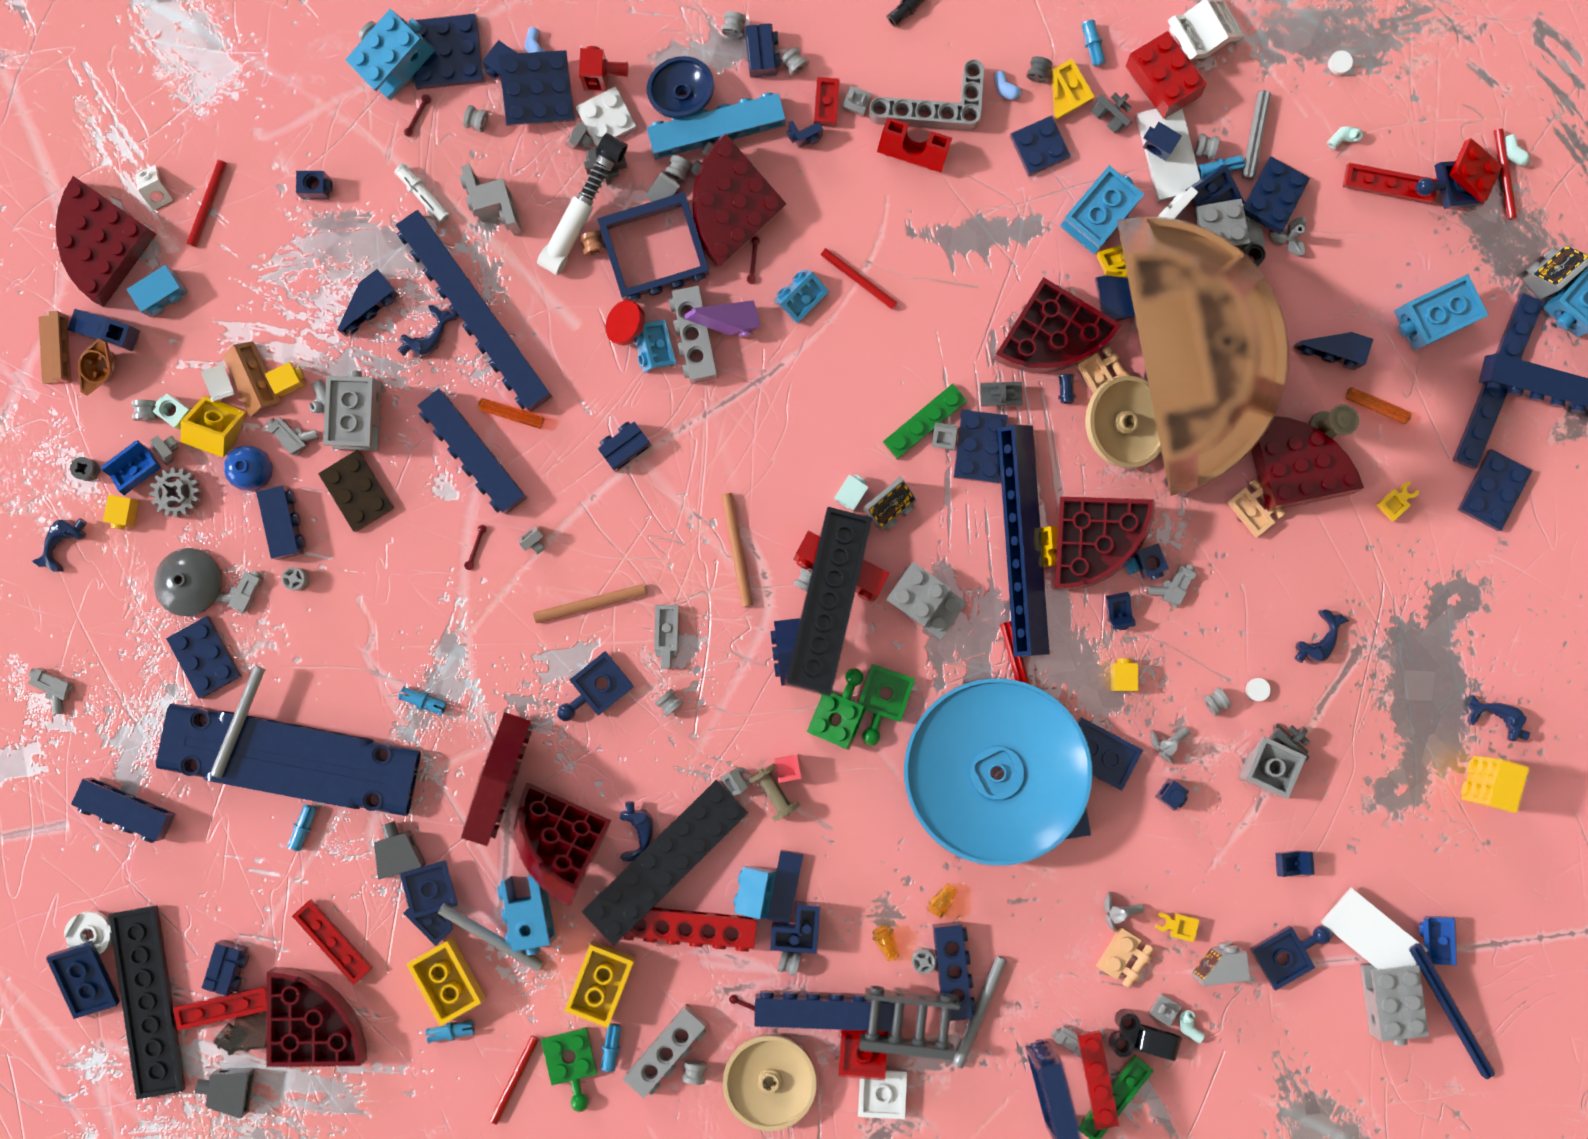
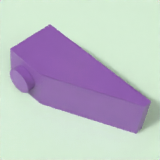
[685,300,761,338]

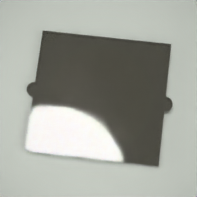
[227,1011,266,1052]

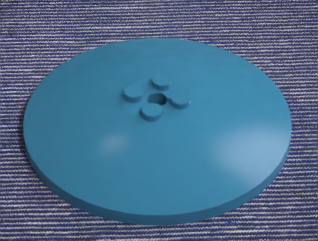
[904,678,1092,866]

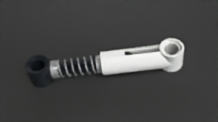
[537,133,628,276]

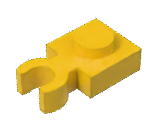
[1376,481,1420,522]
[1040,526,1058,567]
[1155,912,1199,943]

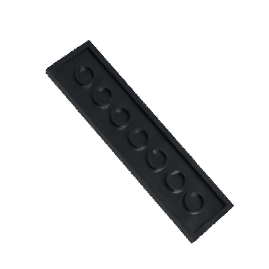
[784,507,872,697]
[582,780,748,946]
[108,905,185,1100]

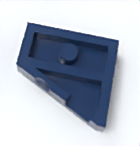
[1186,165,1245,208]
[403,908,453,946]

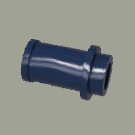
[1058,374,1076,404]

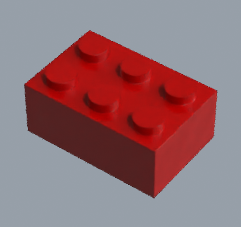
[1125,31,1207,119]

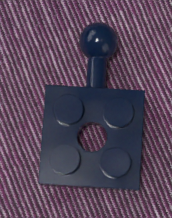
[1416,161,1484,209]
[557,651,635,721]
[1250,925,1332,991]

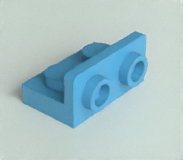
[774,270,829,323]
[634,320,676,373]

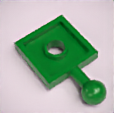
[858,664,915,746]
[807,668,867,750]
[541,1027,598,1112]

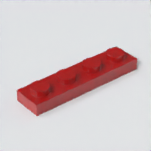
[1343,163,1438,204]
[292,899,373,985]
[173,986,267,1031]
[1077,1030,1119,1130]

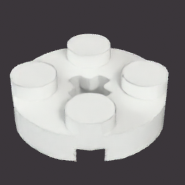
[64,911,112,955]

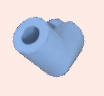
[525,27,546,53]
[994,71,1022,100]

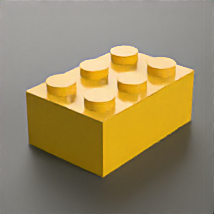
[1461,755,1529,814]
[406,937,486,1026]
[564,940,636,1028]

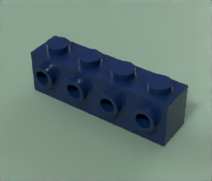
[71,777,175,843]

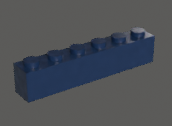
[1479,353,1588,413]
[417,388,527,514]
[754,990,895,1032]

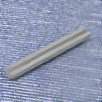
[1242,90,1271,179]

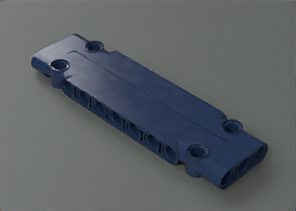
[156,703,421,817]

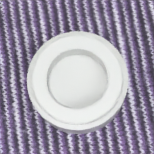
[1328,50,1353,75]
[1245,678,1270,701]

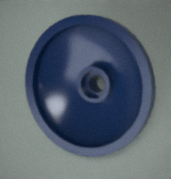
[647,56,714,118]

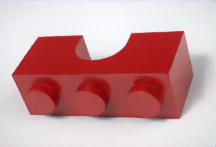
[877,117,952,172]

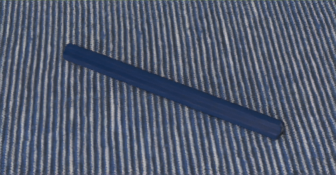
[1409,943,1495,1079]

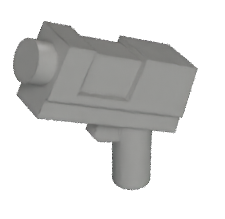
[267,417,319,456]
[1148,564,1196,607]
[215,570,263,614]
[28,668,73,714]
[1051,1025,1106,1058]

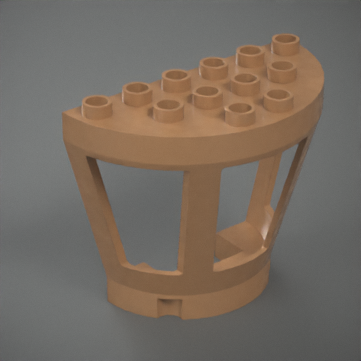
[1117,217,1289,496]

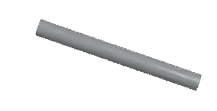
[210,665,266,778]
[438,903,543,972]
[952,956,1007,1068]

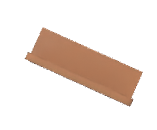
[38,311,71,384]
[223,341,281,417]

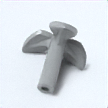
[1270,217,1306,256]
[1150,727,1190,764]
[1104,892,1143,932]

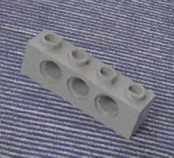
[669,285,718,383]
[623,1004,707,1098]

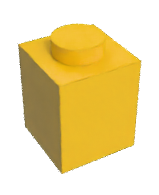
[265,362,306,398]
[103,494,139,530]
[1111,658,1138,691]

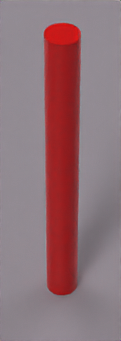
[1494,129,1517,220]
[186,159,227,247]
[821,248,898,310]
[489,1035,539,1124]

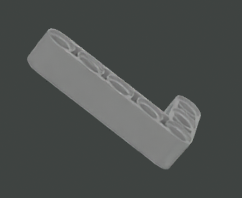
[869,59,984,131]

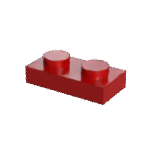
[814,77,840,126]

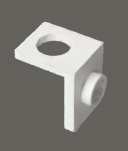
[135,165,173,210]
[201,364,235,402]

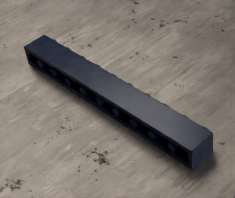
[396,209,553,412]
[997,424,1050,657]

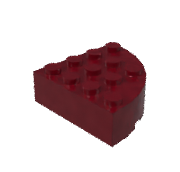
[692,133,786,266]
[55,176,157,307]
[993,277,1122,373]
[1251,416,1364,512]
[1055,496,1156,590]
[461,712,532,847]
[514,782,611,906]
[266,967,367,1067]

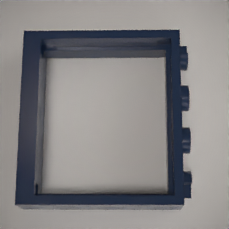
[597,192,710,301]
[1025,1039,1082,1139]

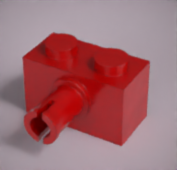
[579,46,629,91]

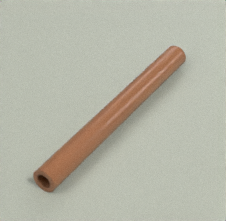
[721,493,753,607]
[533,584,647,623]

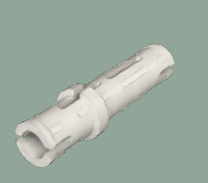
[394,163,451,224]

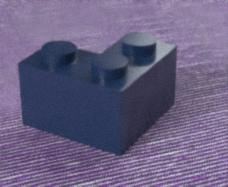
[770,618,800,686]
[770,901,820,954]

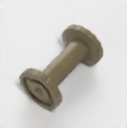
[1309,404,1359,439]
[748,763,800,822]

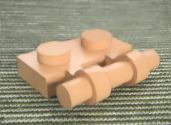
[1077,346,1130,394]
[1226,478,1286,537]
[1096,927,1154,988]

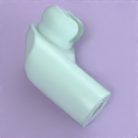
[1327,127,1363,149]
[1505,135,1530,166]
[1179,1010,1205,1044]

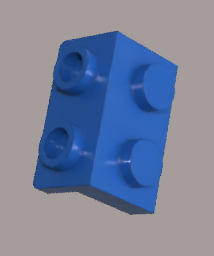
[101,440,161,495]
[1419,916,1457,965]

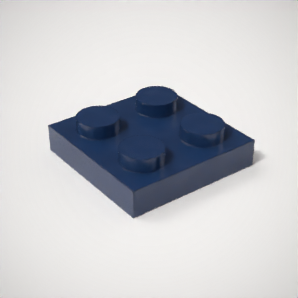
[1010,115,1070,176]
[400,860,458,919]

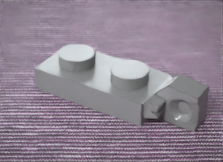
[654,605,679,669]

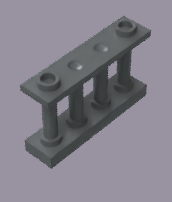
[859,986,960,1061]

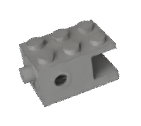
[323,371,381,451]
[1360,963,1428,1046]

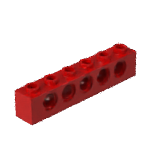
[622,907,757,952]

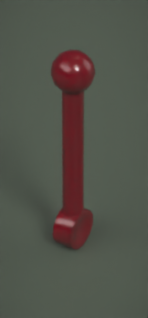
[404,94,431,137]
[747,237,760,284]
[464,525,487,570]
[729,995,755,1011]

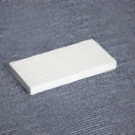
[1136,108,1200,202]
[1321,887,1428,969]

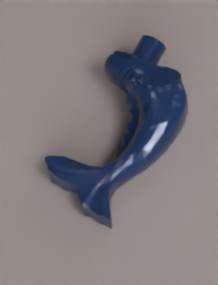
[397,305,457,358]
[32,518,87,572]
[1294,609,1350,663]
[1467,695,1530,741]
[619,801,653,861]

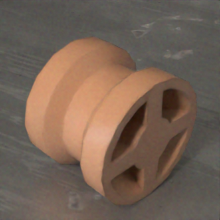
[579,230,606,256]

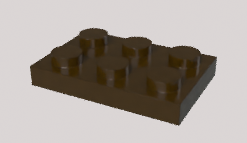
[318,450,394,532]

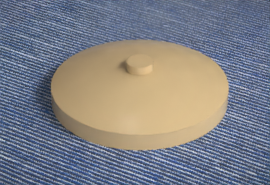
[1085,376,1161,468]
[723,1034,816,1131]

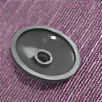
[154,548,221,617]

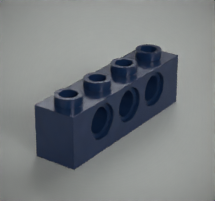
[932,921,976,1021]

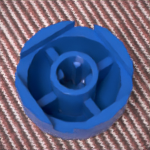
[223,446,273,492]

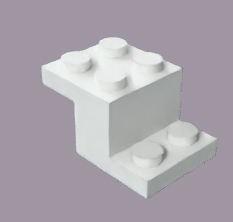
[1167,0,1244,60]

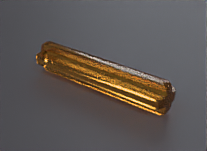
[1345,387,1412,424]
[478,398,544,429]

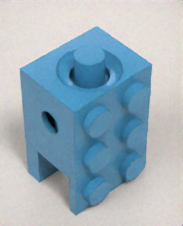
[345,9,435,100]
[1060,165,1145,255]
[1543,266,1588,337]
[1394,274,1489,351]
[497,875,556,955]

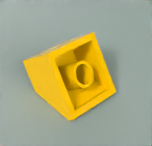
[181,396,246,458]

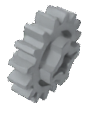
[149,467,202,518]

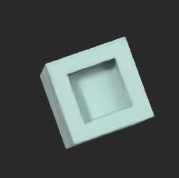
[152,393,191,430]
[834,474,868,512]

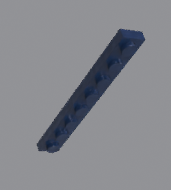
[1453,293,1544,469]

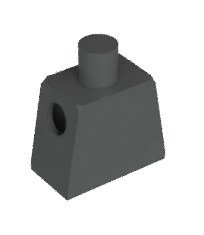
[374,821,426,880]
[195,1068,255,1118]

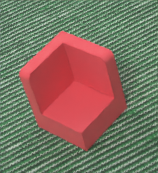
[775,754,801,783]

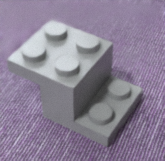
[459,164,523,236]
[1194,198,1265,251]
[886,562,967,640]

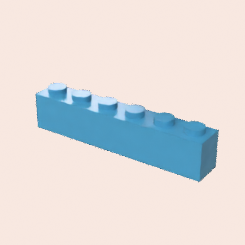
[646,92,786,160]

